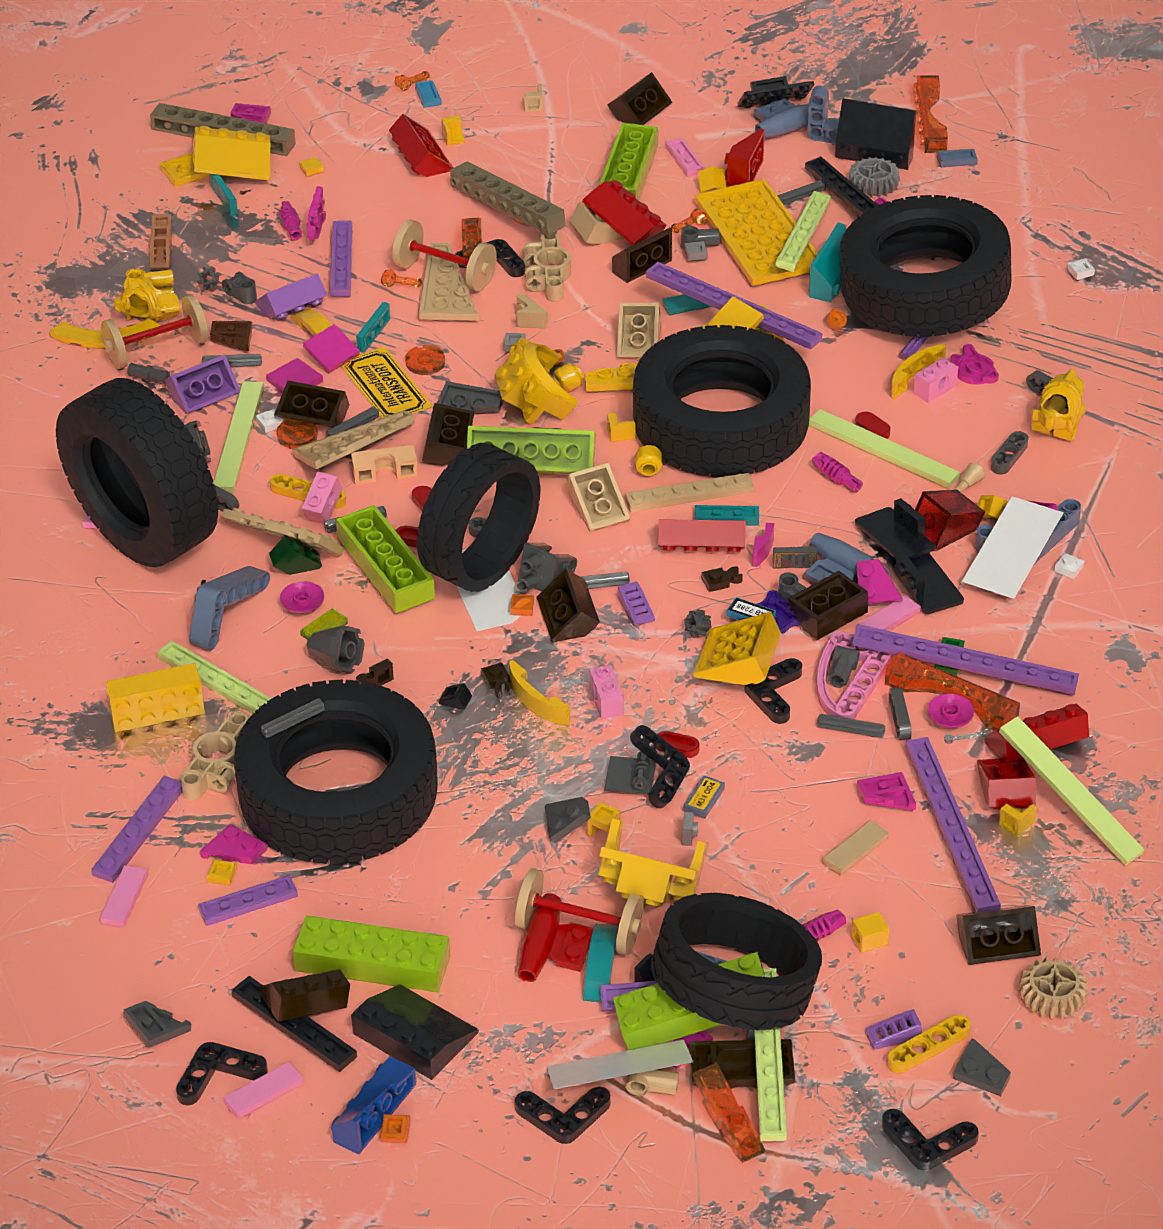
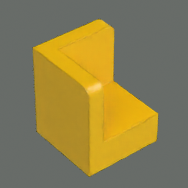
[441,115,465,146]
[698,166,726,193]
[607,412,636,442]
[975,495,1009,520]
[588,802,620,837]
[999,804,1037,837]
[851,912,890,953]

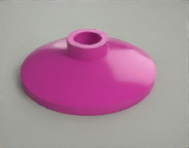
[280,581,324,613]
[928,694,974,728]

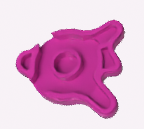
[307,186,326,242]
[950,344,999,385]

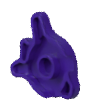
[757,590,800,634]

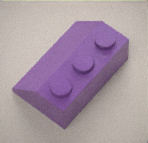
[255,273,327,320]
[164,354,240,414]

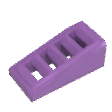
[618,581,655,626]
[865,1009,922,1050]

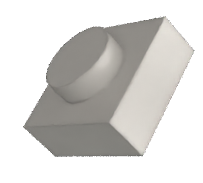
[685,241,708,261]
[504,333,526,351]
[682,812,698,846]

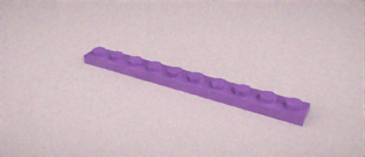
[646,262,823,350]
[852,624,1079,695]
[905,737,1001,912]

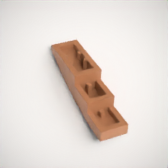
[150,214,172,270]

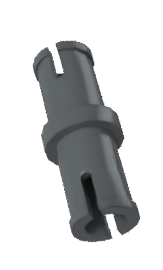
[127,363,170,384]

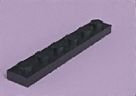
[805,156,879,216]
[231,976,357,1072]

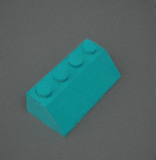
[809,222,846,303]

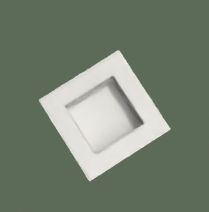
[1067,258,1095,280]
[256,409,284,433]
[1054,553,1084,579]

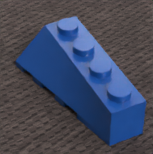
[331,1056,416,1155]

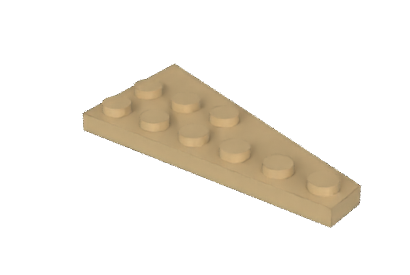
[419,242,479,321]
[292,411,415,470]
[221,507,345,556]

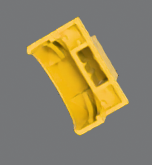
[494,337,578,425]
[598,819,709,907]

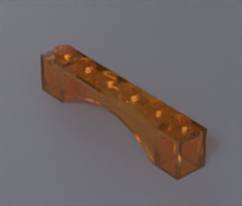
[913,75,948,153]
[885,652,1020,730]

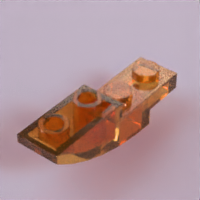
[462,217,482,259]
[692,1063,766,1163]

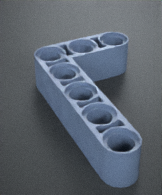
[808,85,839,143]
[975,499,1081,564]
[189,566,270,651]

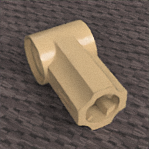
[626,1069,679,1096]

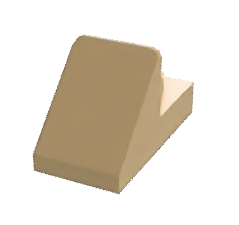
[516,293,548,329]

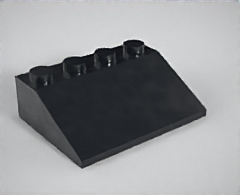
[835,98,916,170]
[351,984,479,1080]

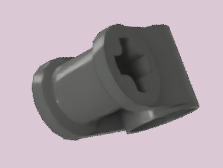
[222,271,257,304]

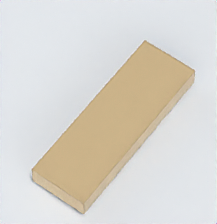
[823,821,889,876]

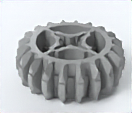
[849,157,900,197]

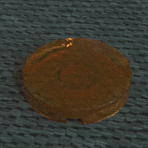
[405,345,445,375]
[276,419,318,449]

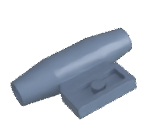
[754,98,820,138]
[804,532,889,584]

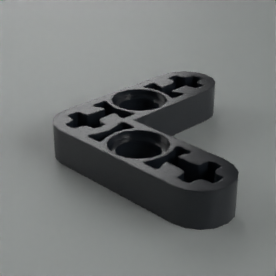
[455,239,525,277]
[744,658,802,724]
[630,725,690,809]
[176,1042,268,1106]
[515,1086,611,1144]
[882,1109,979,1171]

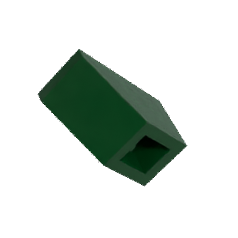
[269,535,322,575]

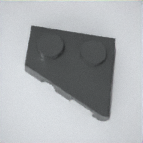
[544,797,591,843]
[123,1001,191,1047]
[953,1038,1011,1096]

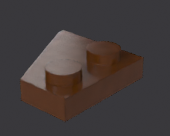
[210,321,253,351]

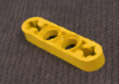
[270,474,346,509]
[887,1015,971,1074]

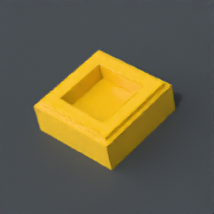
[299,157,324,177]
[207,859,238,886]

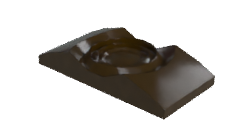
[690,1039,795,1092]

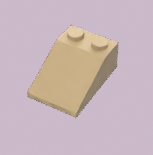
[570,201,623,245]
[617,302,661,359]
[566,462,631,532]

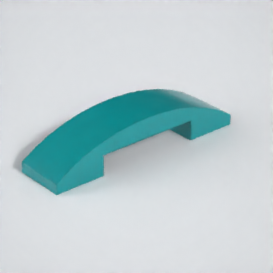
[583,924,619,1002]

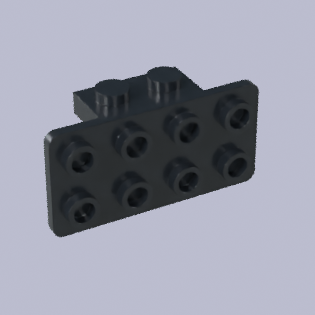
[737,76,815,109]
[855,498,935,560]
[887,553,964,614]

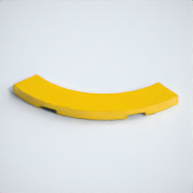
[49,318,161,348]

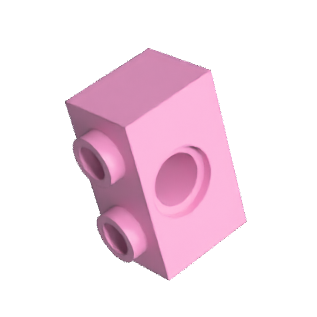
[913,357,958,403]
[302,472,343,524]
[589,665,623,719]

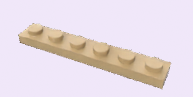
[625,473,754,513]

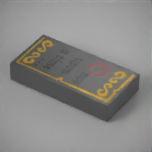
[772,546,817,569]

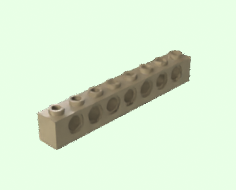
[150,103,296,156]
[450,161,566,235]

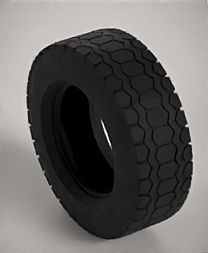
[840,195,1012,337]
[633,325,811,477]
[56,378,218,567]
[234,680,438,864]

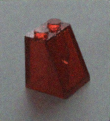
[915,489,985,551]

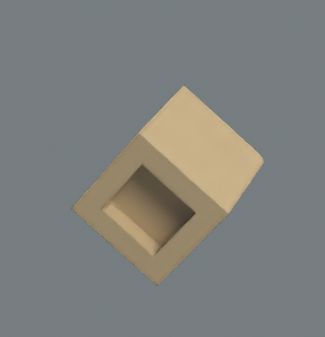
[523,84,543,112]

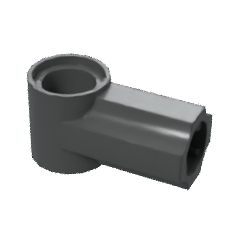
[680,226,720,250]
[778,572,806,601]
[828,646,860,688]

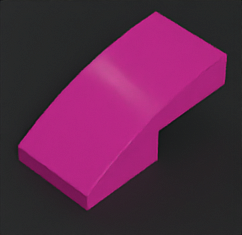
[753,523,775,567]

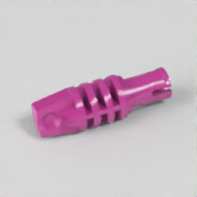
[279,201,302,240]
[812,452,863,493]
[802,909,847,941]

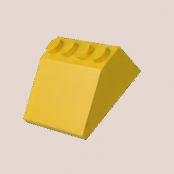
[192,126,270,180]
[693,612,781,685]

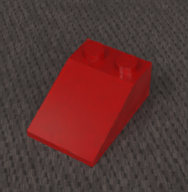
[724,129,765,187]
[977,758,1036,810]

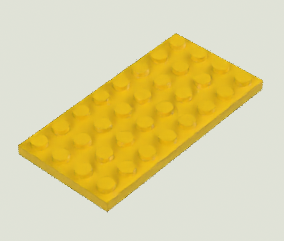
[694,179,818,286]

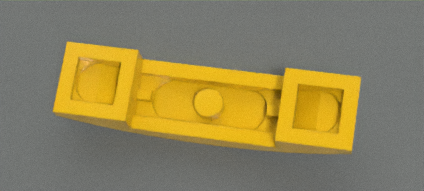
[291,308,332,336]
[891,344,946,399]
[509,660,570,726]

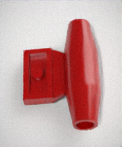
[518,893,594,982]

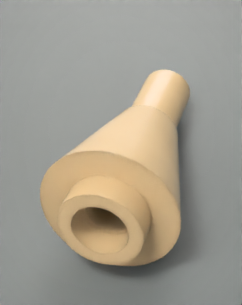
[953,463,985,496]

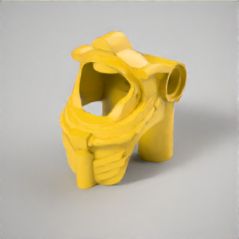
[114,269,181,322]
[1032,369,1086,442]

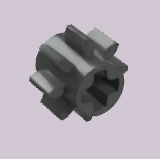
[197,266,222,290]
[684,609,712,637]

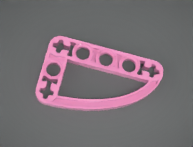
[817,632,892,719]

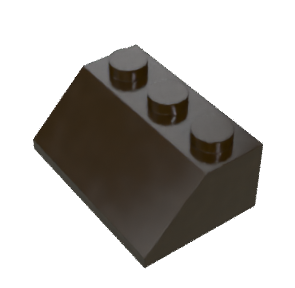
[607,72,673,125]
[612,227,672,283]
[274,380,350,428]
[422,403,475,466]
[537,569,600,642]
[788,571,868,640]
[956,905,1041,965]
[258,969,350,1022]

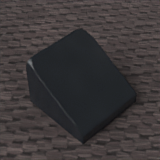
[439,683,472,710]
[635,953,655,982]

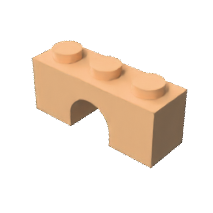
[351,445,418,485]

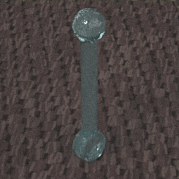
[944,729,991,744]

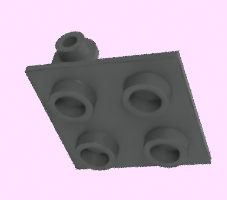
[604,751,656,795]

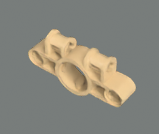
[522,231,571,302]
[181,710,249,801]

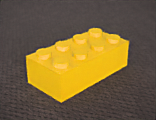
[105,663,205,732]

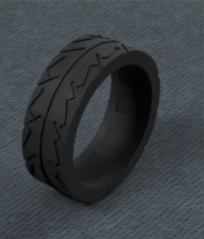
[417,443,541,592]
[651,893,822,1030]

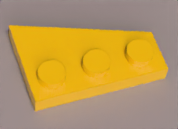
[585,358,641,392]

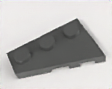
[437,381,504,414]

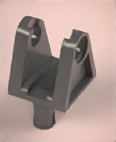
[517,542,577,592]

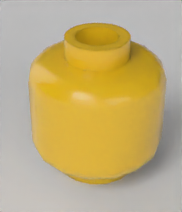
[553,363,584,393]
[635,445,662,476]

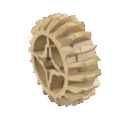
[1019,957,1088,1019]

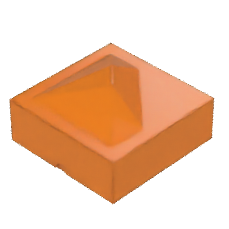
[510,594,534,616]
[380,1114,411,1143]

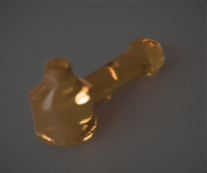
[395,71,430,91]
[671,208,708,233]
[380,269,422,287]

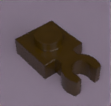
[701,566,743,592]
[356,658,394,687]
[481,662,512,698]

